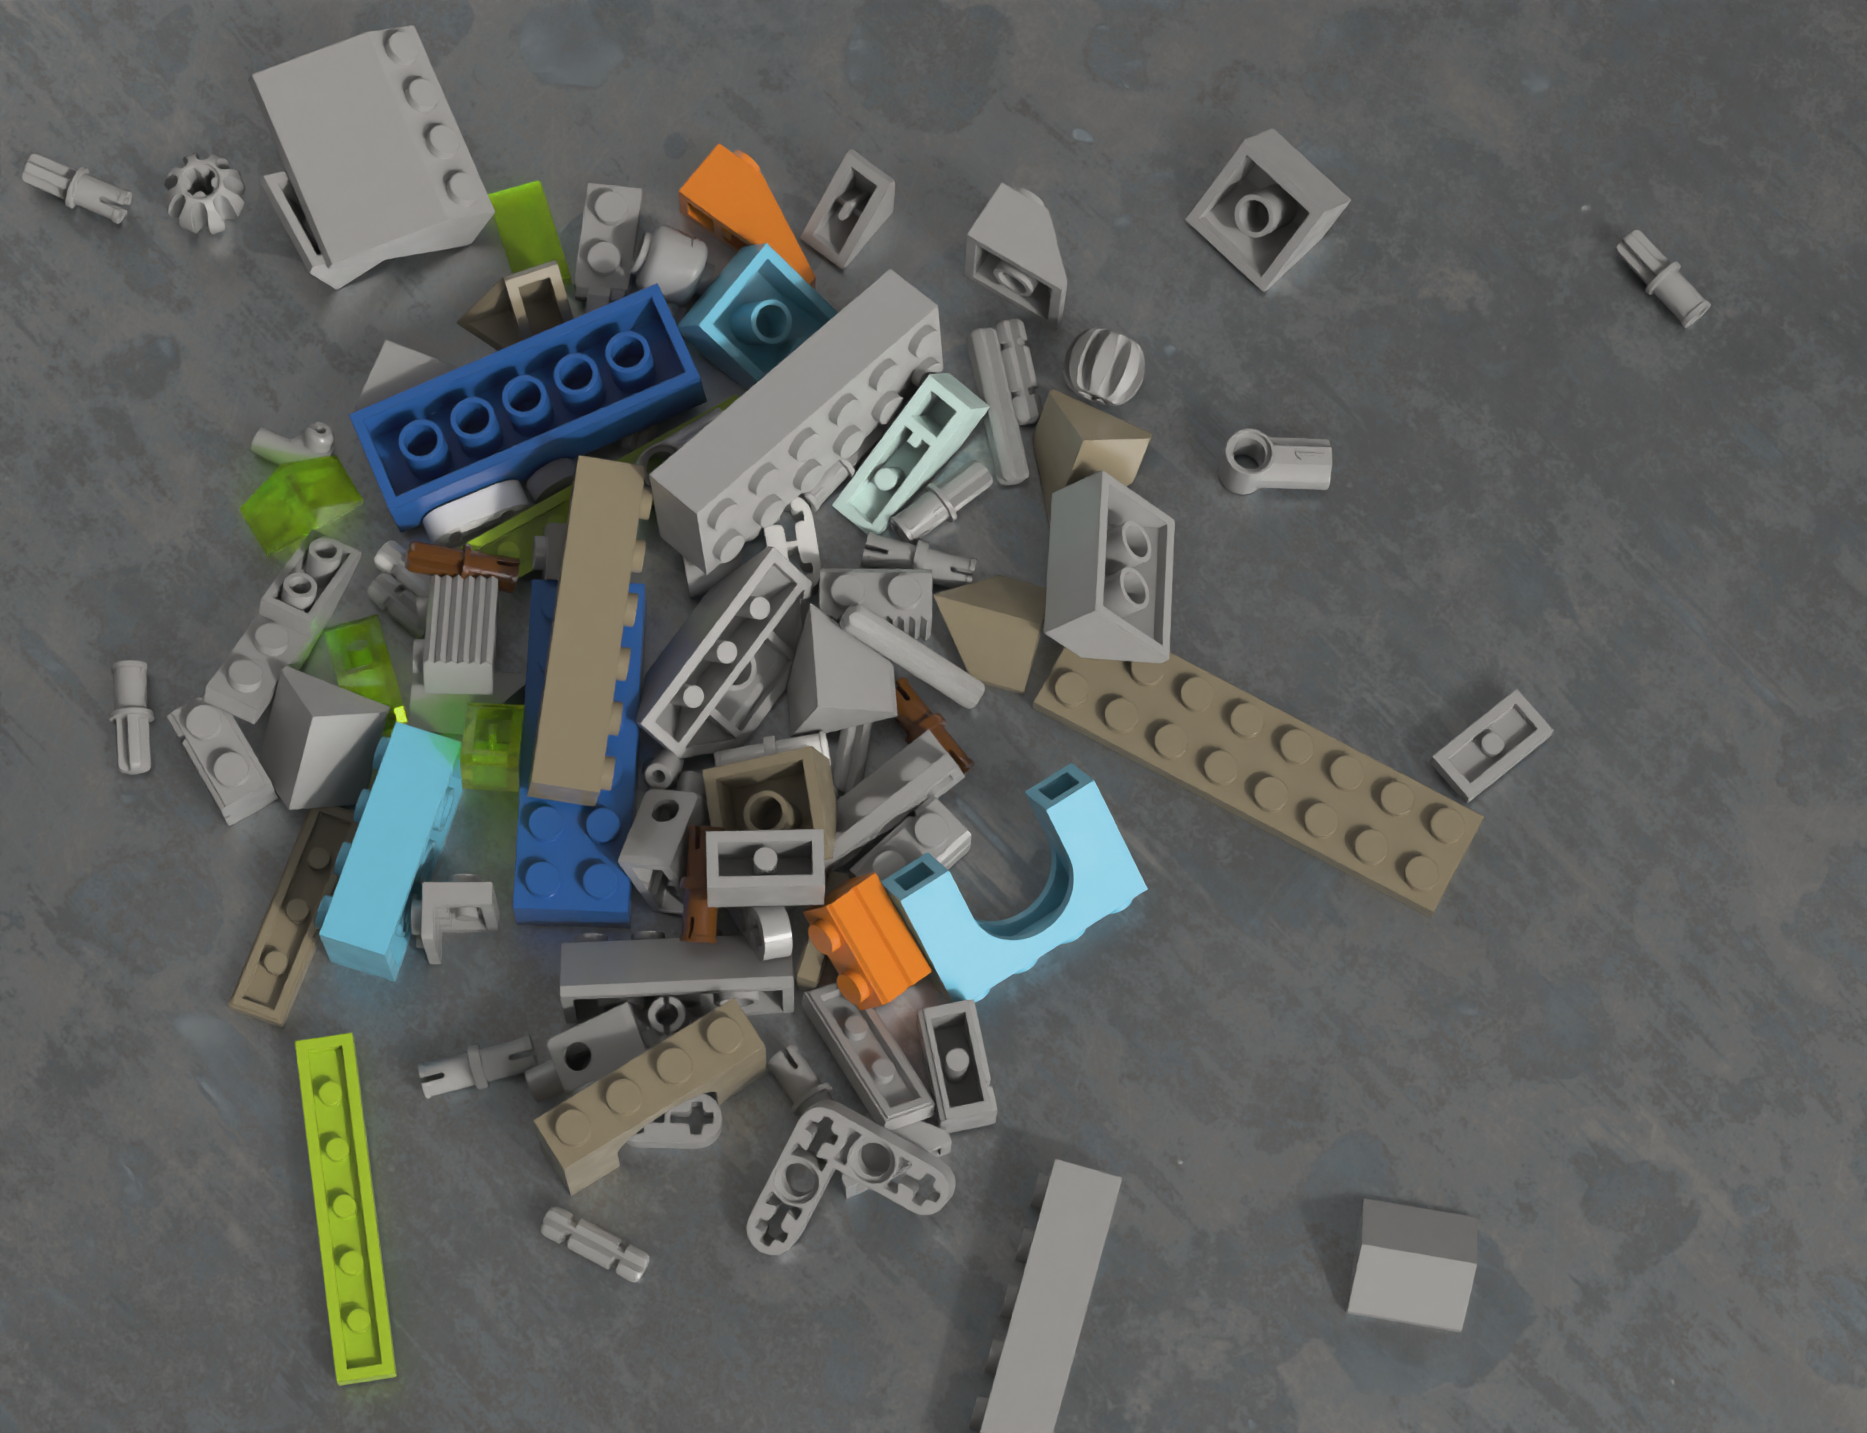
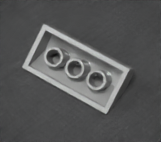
[560,929,794,1023]

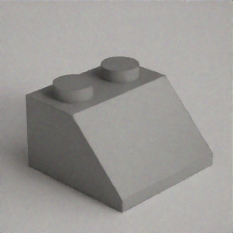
[1185,128,1351,292]
[964,182,1068,330]

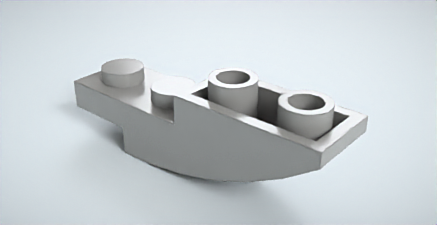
[204,529,362,725]

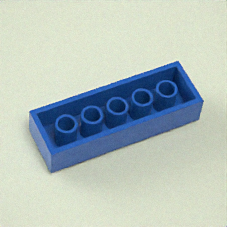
[349,283,708,533]
[513,580,647,929]

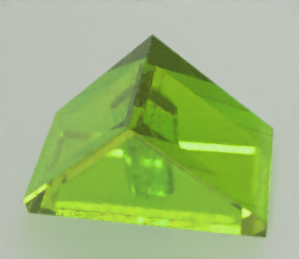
[239,455,365,557]
[460,702,525,792]

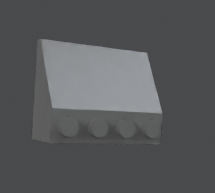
[248,25,495,269]

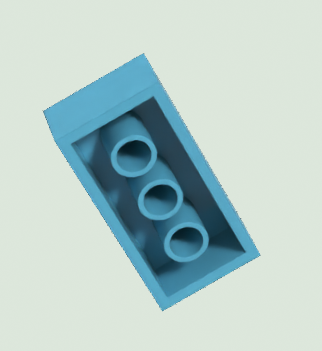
[315,722,469,982]

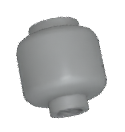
[629,226,715,306]

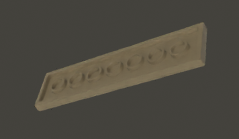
[1033,647,1484,918]

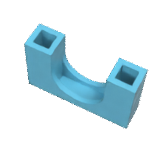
[881,763,1147,1003]

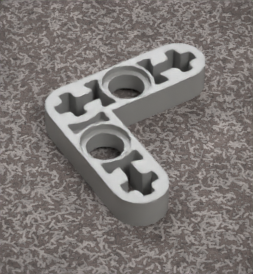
[746,1100,956,1255]

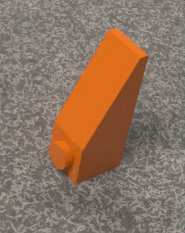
[678,143,816,290]

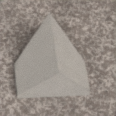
[787,603,898,738]

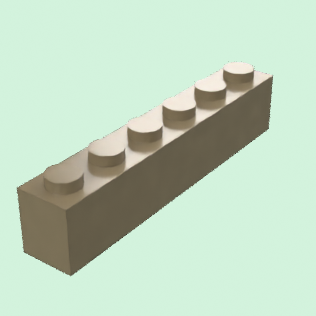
[527,455,653,807]

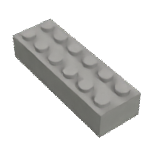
[649,269,944,575]

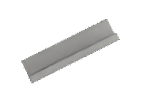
[784,729,965,914]

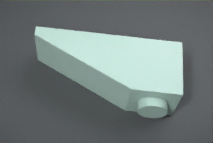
[832,373,990,536]

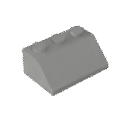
[1044,470,1175,663]

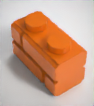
[803,872,932,1011]

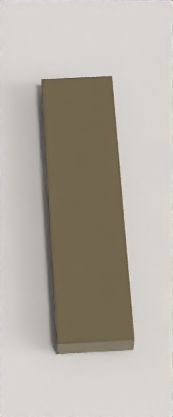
[228,806,359,1029]

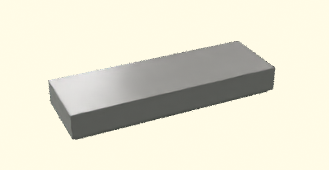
[801,982,936,1131]

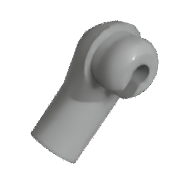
[250,422,335,471]
[642,747,684,790]

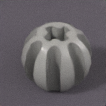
[163,153,245,234]
[1063,328,1145,406]

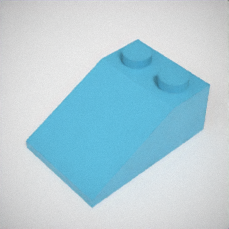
[677,243,838,390]

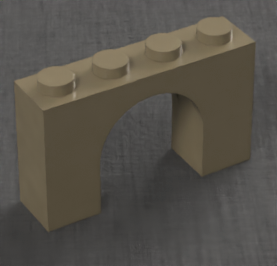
[533,998,767,1196]

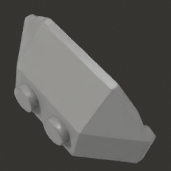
[636,546,812,759]

